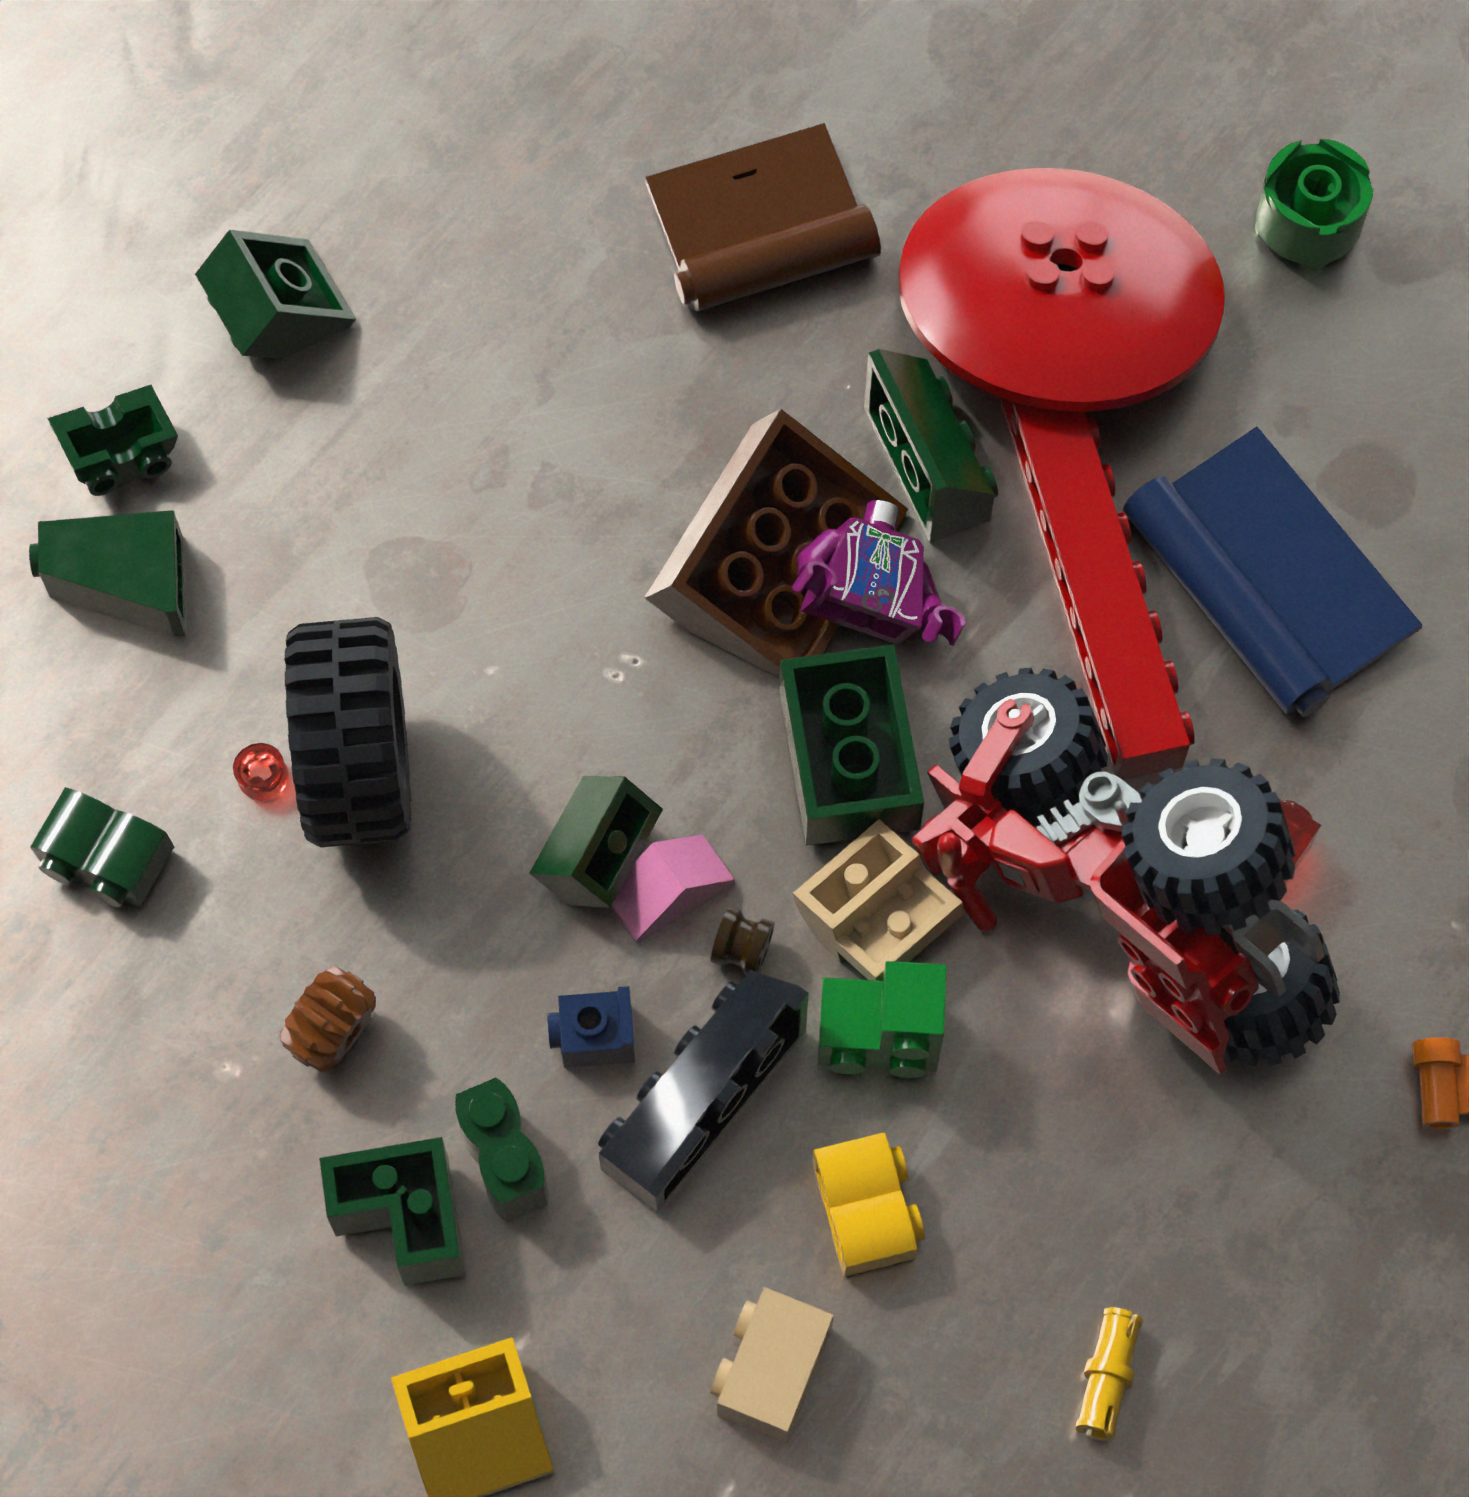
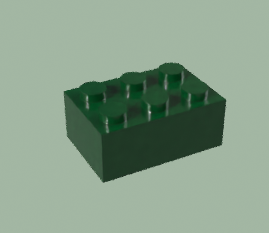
[779,644,924,846]

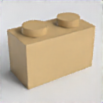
[710,1287,834,1444]

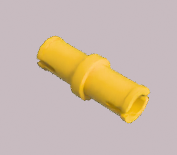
[1075,1307,1143,1441]

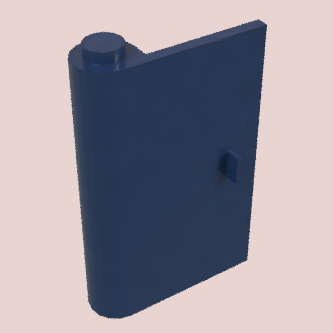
[1123,426,1422,717]

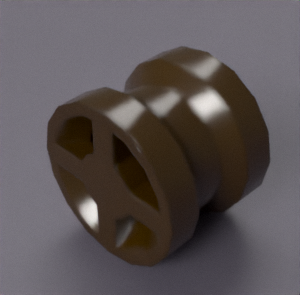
[710,907,775,974]

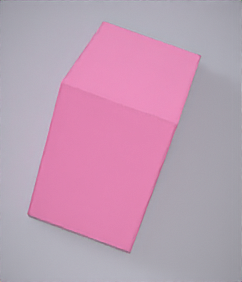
[611,834,735,944]

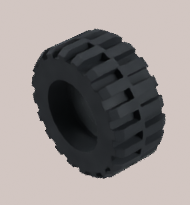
[284,617,411,848]

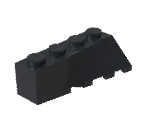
[598,970,809,1214]

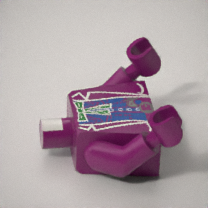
[792,500,966,646]

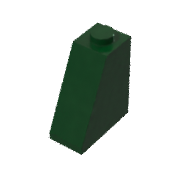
[29,510,186,637]

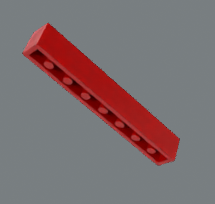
[999,397,1195,780]

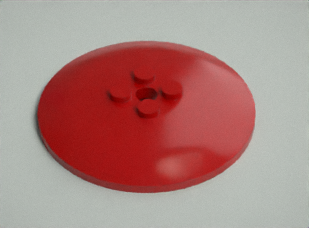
[899,168,1225,412]

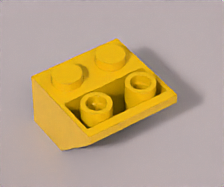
[391,1337,554,1497]

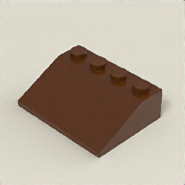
[644,408,908,678]

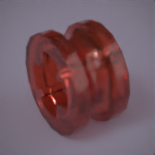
[233,743,289,801]

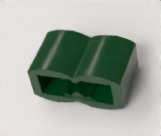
[30,787,174,907]
[455,1077,548,1222]

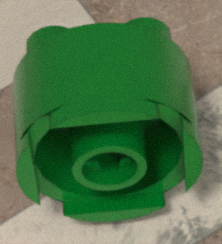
[1255,139,1373,270]

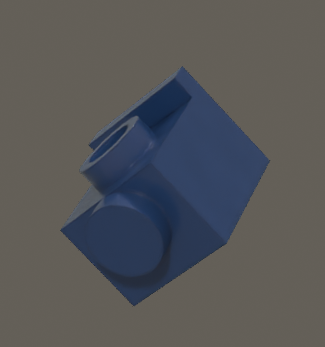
[547,986,635,1068]

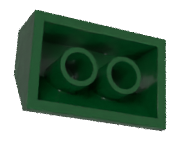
[864,349,998,543]

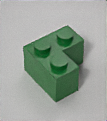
[817,961,947,1078]

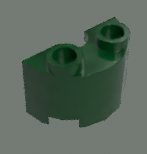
[47,384,178,496]

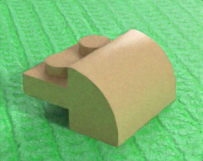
[793,819,964,981]

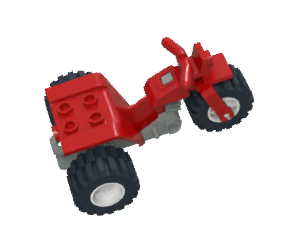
[912,668,1340,1075]

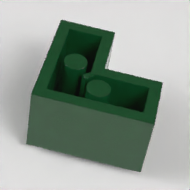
[319,1137,465,1285]

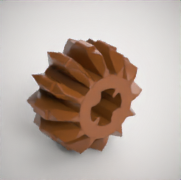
[280,966,376,1073]

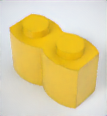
[812,1132,925,1277]

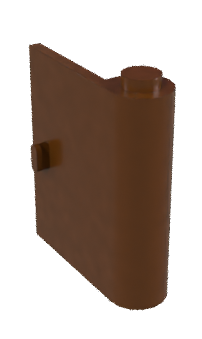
[645,123,881,312]

